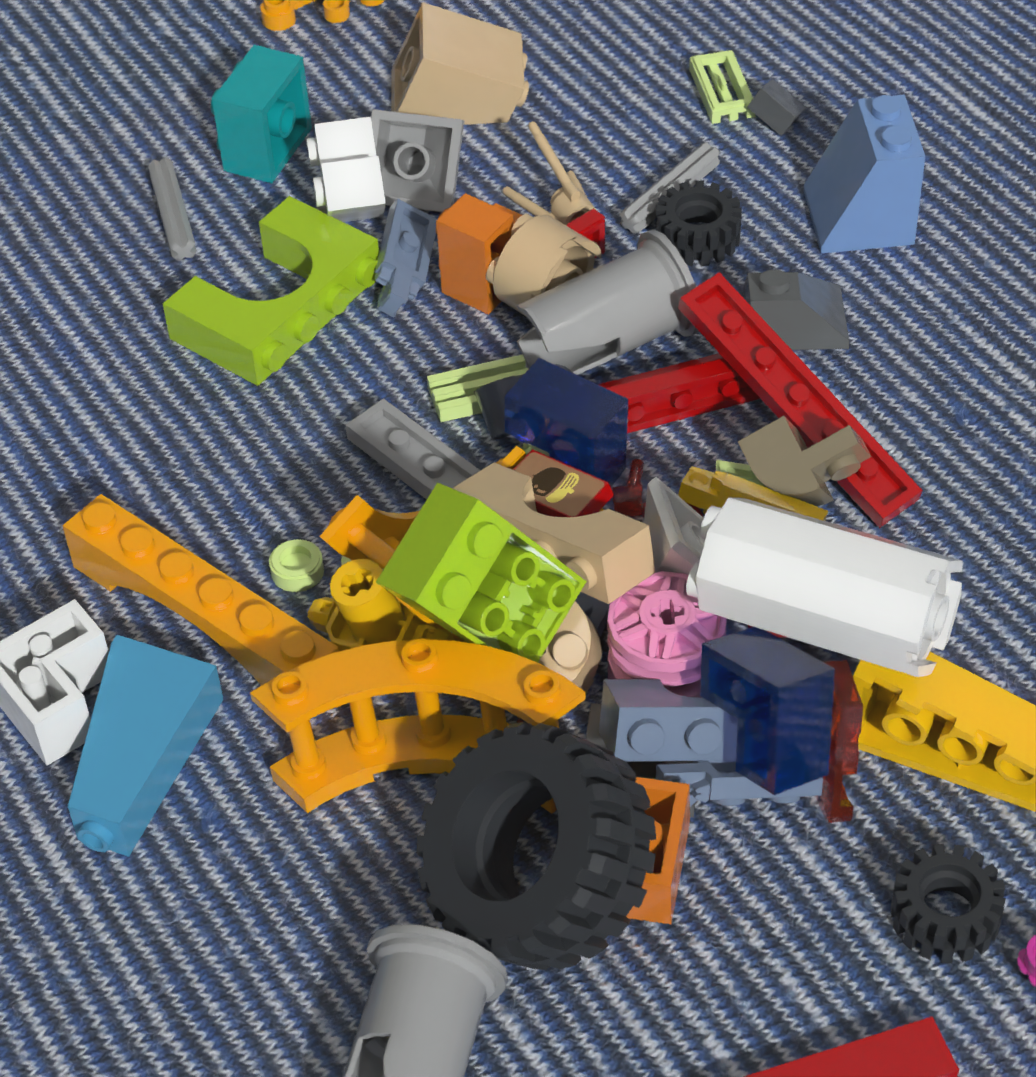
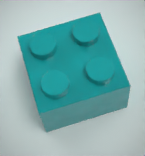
[211,45,312,183]

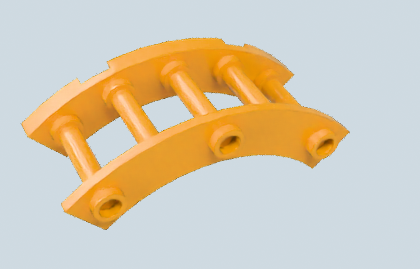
[250,639,586,814]

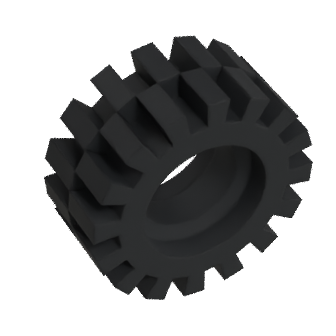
[656,181,742,266]
[891,844,1006,963]

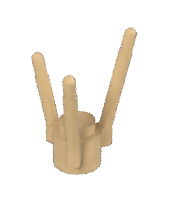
[502,122,596,225]

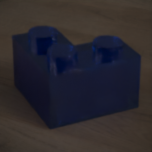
[504,358,628,487]
[700,627,835,795]

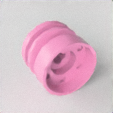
[607,571,727,698]

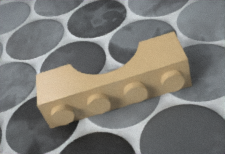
[453,462,656,604]

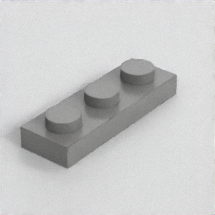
[346,398,480,499]

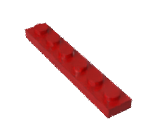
[678,272,923,528]

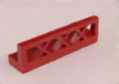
[570,353,761,444]

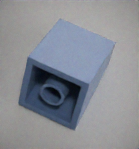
[803,95,926,254]

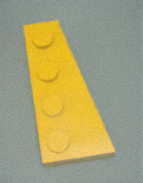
[845,652,1036,812]

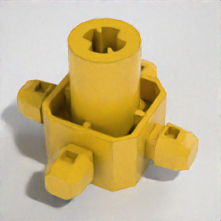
[307,559,455,651]

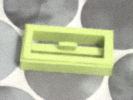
[689,50,756,124]
[427,354,530,422]

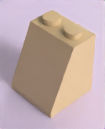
[391,2,529,125]

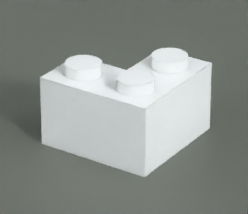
[306,117,386,222]
[0,599,109,766]

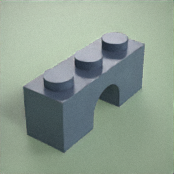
[599,679,790,761]

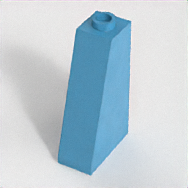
[67,635,224,857]

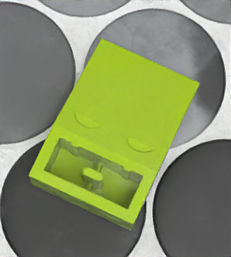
[376,482,587,662]

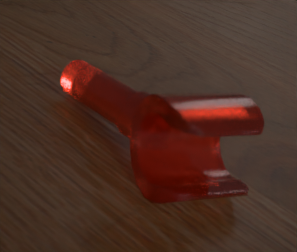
[612,459,644,517]

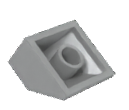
[371,109,464,212]

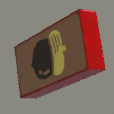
[513,449,614,517]

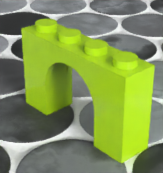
[162,196,379,386]

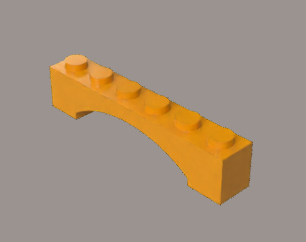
[62,494,339,720]

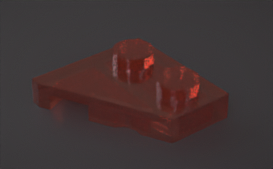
[796,660,863,823]

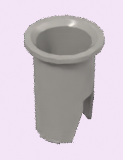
[517,229,699,388]
[343,925,508,1077]

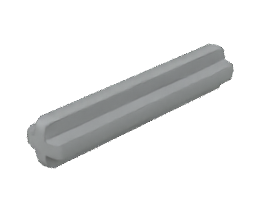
[620,143,720,234]
[148,157,197,261]

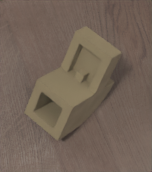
[738,416,871,506]

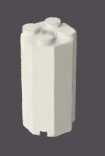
[686,497,962,677]

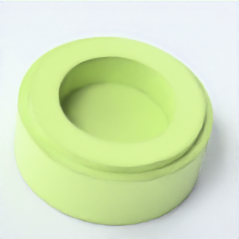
[269,539,324,592]

